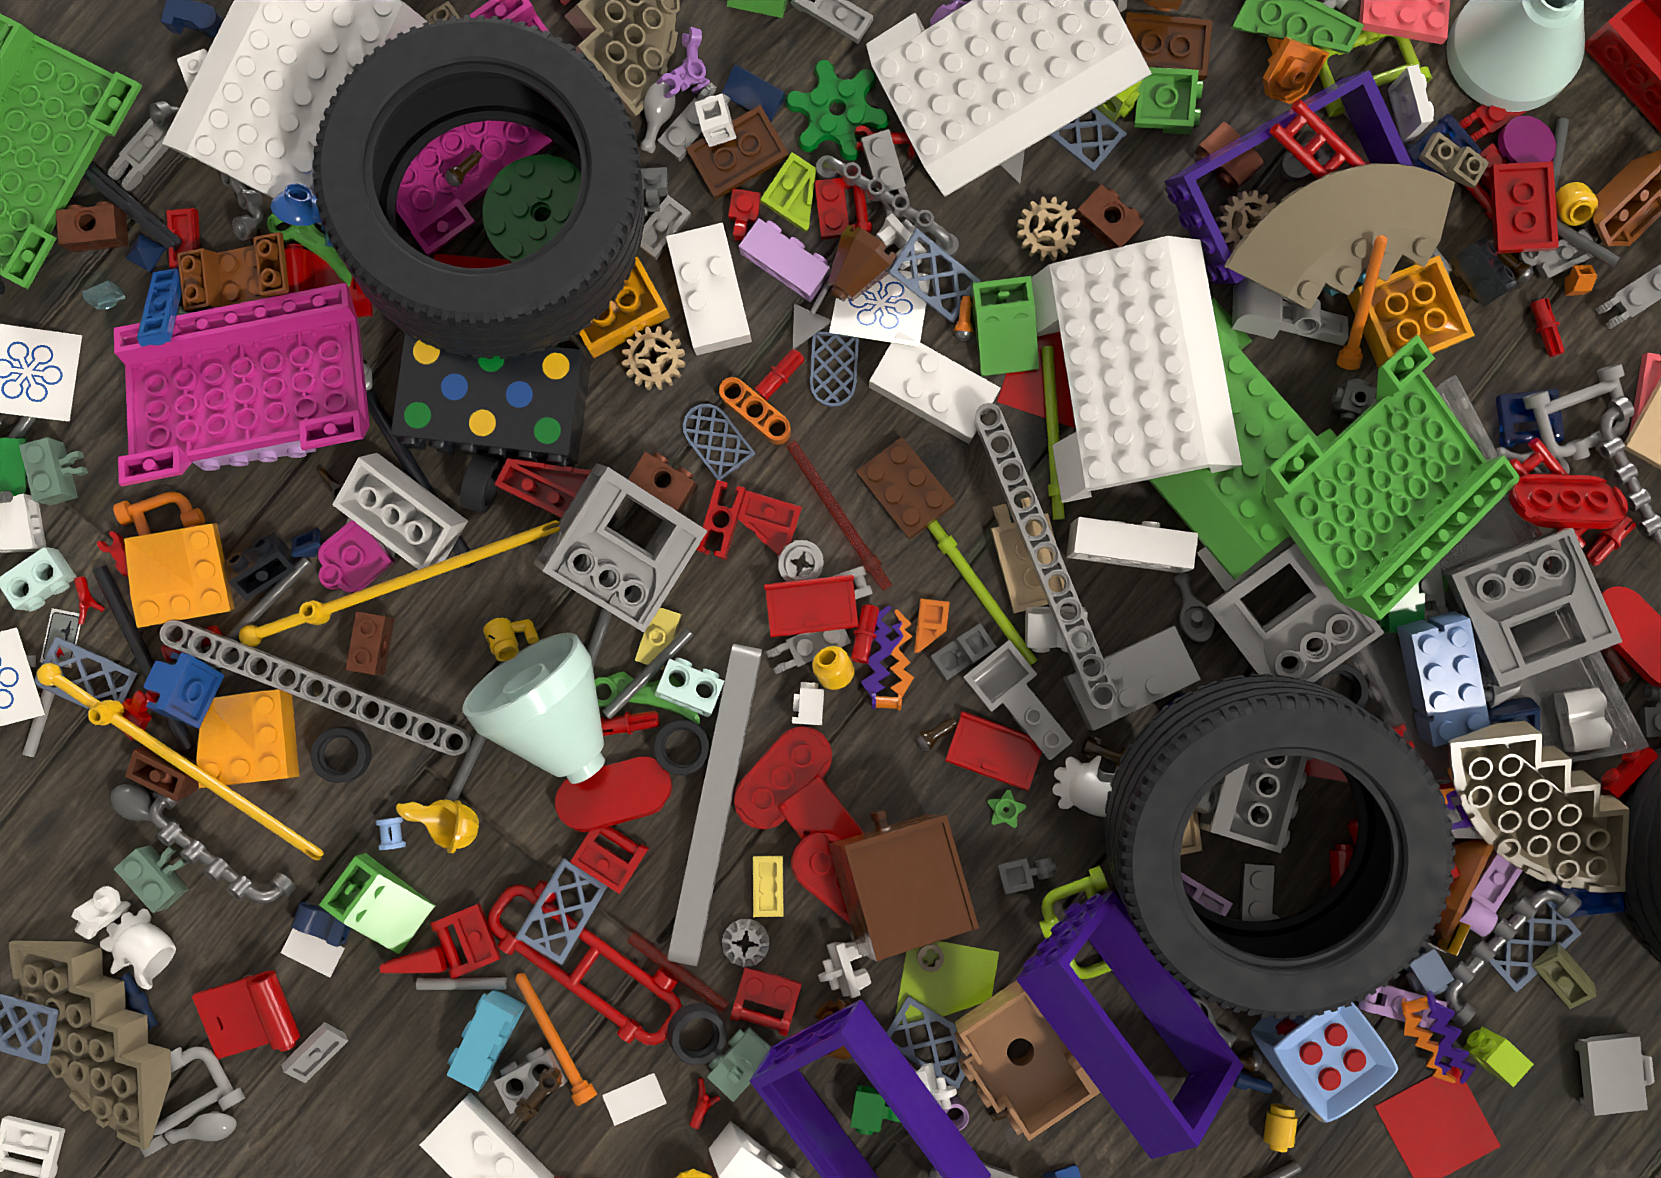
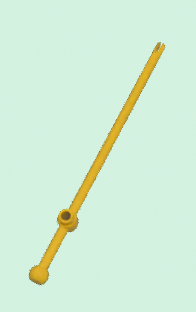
[239,521,561,647]
[37,663,324,860]

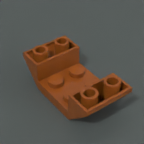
[177,232,289,312]

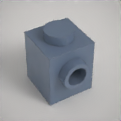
[1405,945,1454,995]

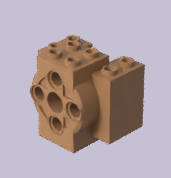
[954,980,1101,1141]

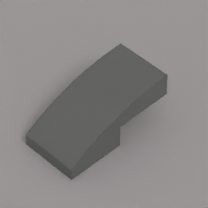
[928,623,996,682]

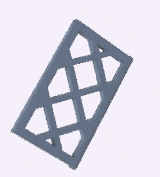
[1048,107,1127,172]
[887,228,981,323]
[34,637,139,710]
[515,858,608,965]
[1488,901,1582,993]
[0,994,59,1064]
[886,995,965,1089]

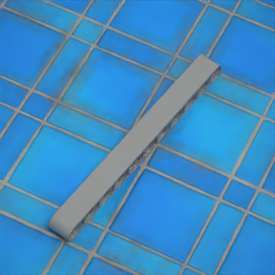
[974,403,1118,710]
[160,620,472,756]
[668,644,762,967]

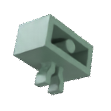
[19,437,88,506]
[114,845,189,913]
[707,1026,771,1102]

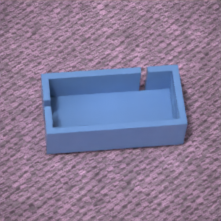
[1397,611,1490,747]

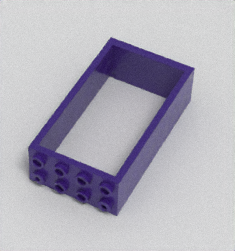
[1164,70,1413,285]
[1016,891,1243,1159]
[749,999,991,1178]

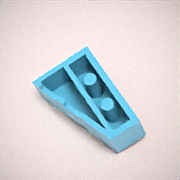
[447,990,526,1092]

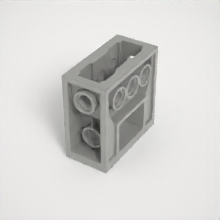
[533,463,707,632]
[1444,528,1623,687]
[1207,542,1384,683]

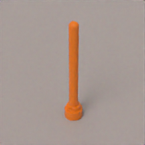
[1337,235,1387,370]
[515,973,597,1107]

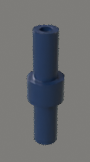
[118,972,159,1030]
[1233,1070,1273,1094]

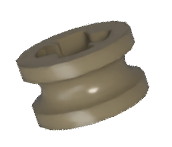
[917,943,944,972]

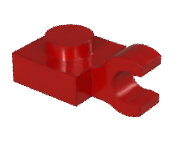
[728,189,762,242]
[97,531,128,577]
[121,690,160,741]

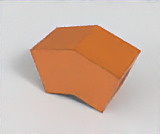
[1564,265,1597,296]

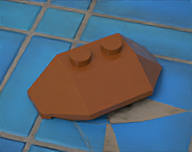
[1593,150,1661,246]
[1433,838,1494,943]

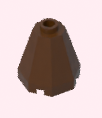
[828,225,897,302]

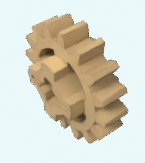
[1216,190,1276,252]
[1017,197,1080,261]
[622,326,686,390]

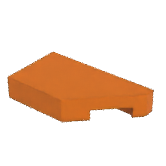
[914,598,950,653]

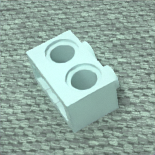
[0,547,77,611]
[654,658,724,717]

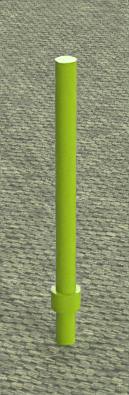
[1042,346,1065,520]
[928,520,1037,666]

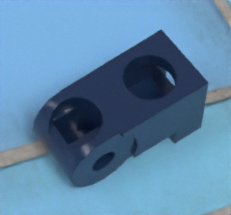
[160,0,224,37]
[291,902,351,947]

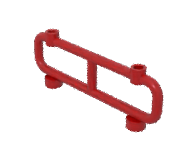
[488,880,682,1045]

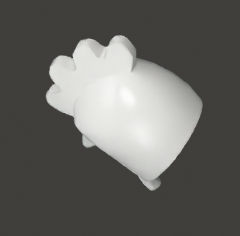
[1052,756,1115,817]
[100,909,176,990]

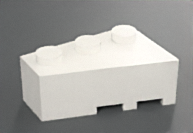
[709,1121,805,1178]

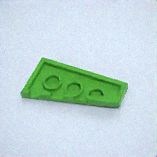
[1231,0,1364,54]

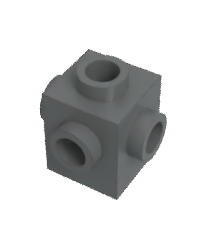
[1330,379,1377,423]

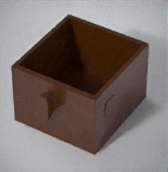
[828,811,979,961]

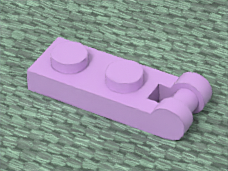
[1358,985,1448,1029]

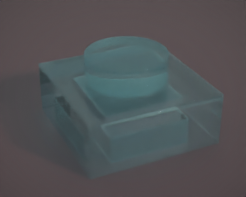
[82,281,125,309]

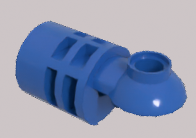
[271,183,333,247]

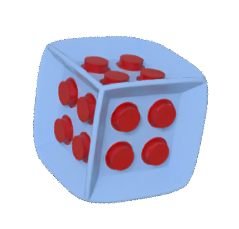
[1251,1002,1398,1123]

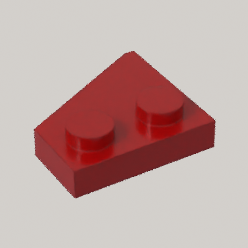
[737,490,802,556]

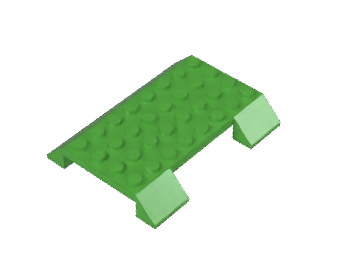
[0,14,142,289]
[1148,298,1337,581]
[1266,335,1520,621]

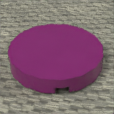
[1498,116,1556,163]

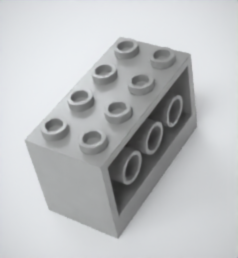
[1199,755,1311,853]

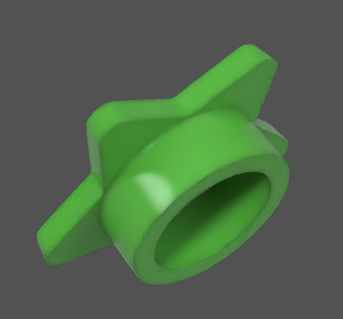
[988,790,1026,828]

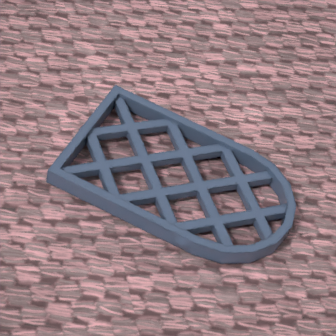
[809,331,859,407]
[683,404,756,481]

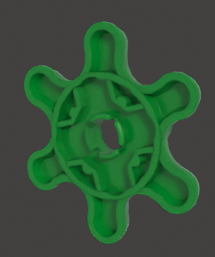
[785,60,889,161]

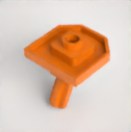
[1263,37,1330,104]

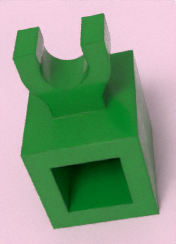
[850,1084,901,1135]

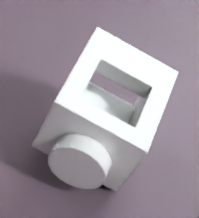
[695,94,736,147]
[792,682,824,725]

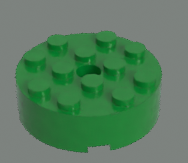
[482,155,581,262]

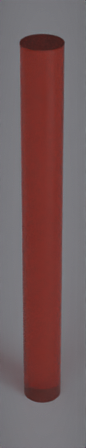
[627,932,729,1012]

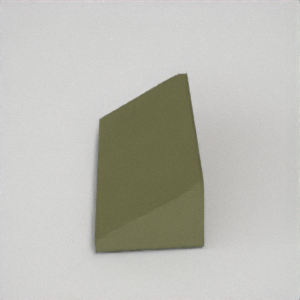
[1532,942,1597,1009]

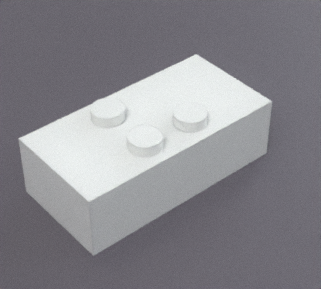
[666,222,752,356]
[869,330,1001,444]
[332,453,468,569]
[1066,517,1198,573]
[420,1092,554,1178]

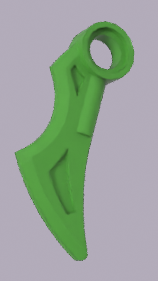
[267,214,353,287]
[595,671,700,724]

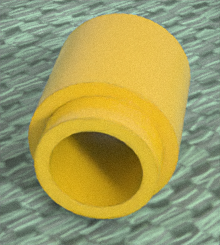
[1263,1104,1298,1152]

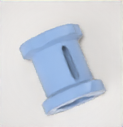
[376,817,406,850]

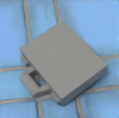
[1574,1033,1655,1116]

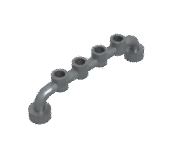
[149,101,264,241]
[816,155,959,259]
[1598,396,1661,547]
[149,791,296,903]
[1445,889,1582,1028]

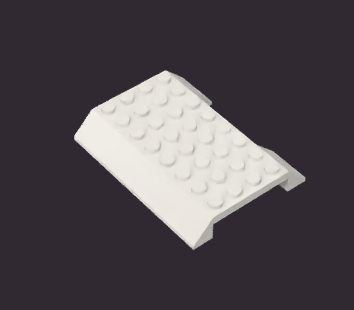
[162,0,430,225]
[866,0,1152,197]
[1031,236,1242,503]

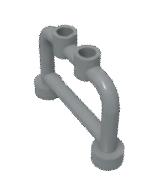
[1523,363,1630,461]
[140,1047,245,1158]

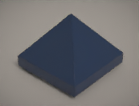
[125,234,166,273]
[291,528,321,557]

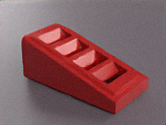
[379,945,449,973]

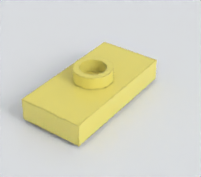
[635,607,682,670]
[753,856,784,917]

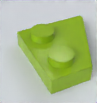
[760,152,816,233]

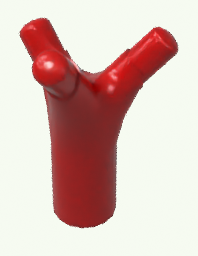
[74,577,105,625]
[689,1078,720,1129]

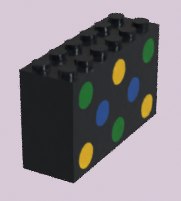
[391,333,591,467]

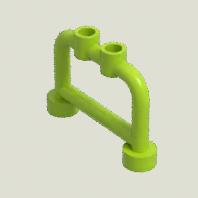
[1318,30,1432,117]
[1039,865,1112,979]

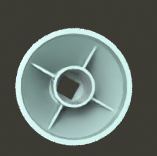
[1446,0,1585,112]
[462,633,605,784]

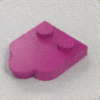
[318,520,396,592]

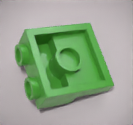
[1134,67,1203,134]

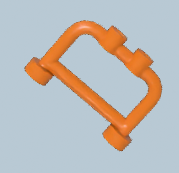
[113,491,205,536]

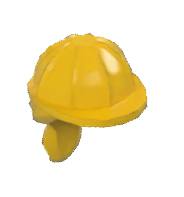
[396,799,479,853]

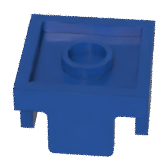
[144,652,224,729]

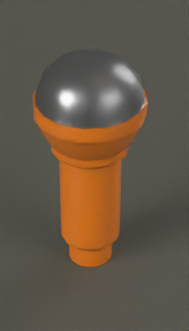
[953,296,974,341]

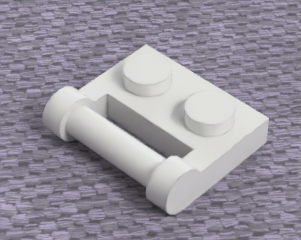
[0,1116,65,1178]

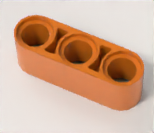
[719,377,791,445]

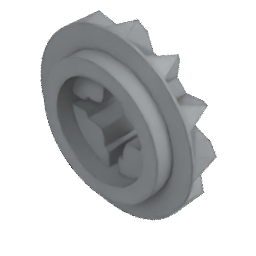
[777,540,824,582]
[722,919,769,967]

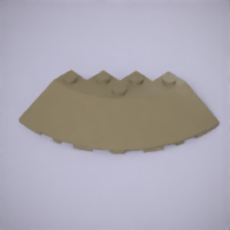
[564,0,680,118]
[1224,163,1455,310]
[1448,720,1629,893]
[9,941,171,1150]

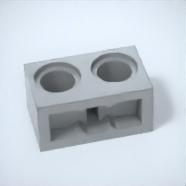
[494,1047,568,1114]

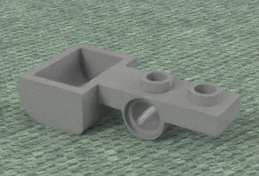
[1232,278,1348,346]
[963,640,1073,760]

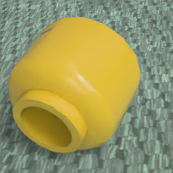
[1555,182,1598,226]
[812,646,854,690]

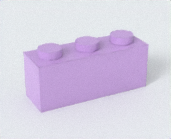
[739,218,830,303]

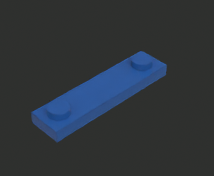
[137,267,182,347]

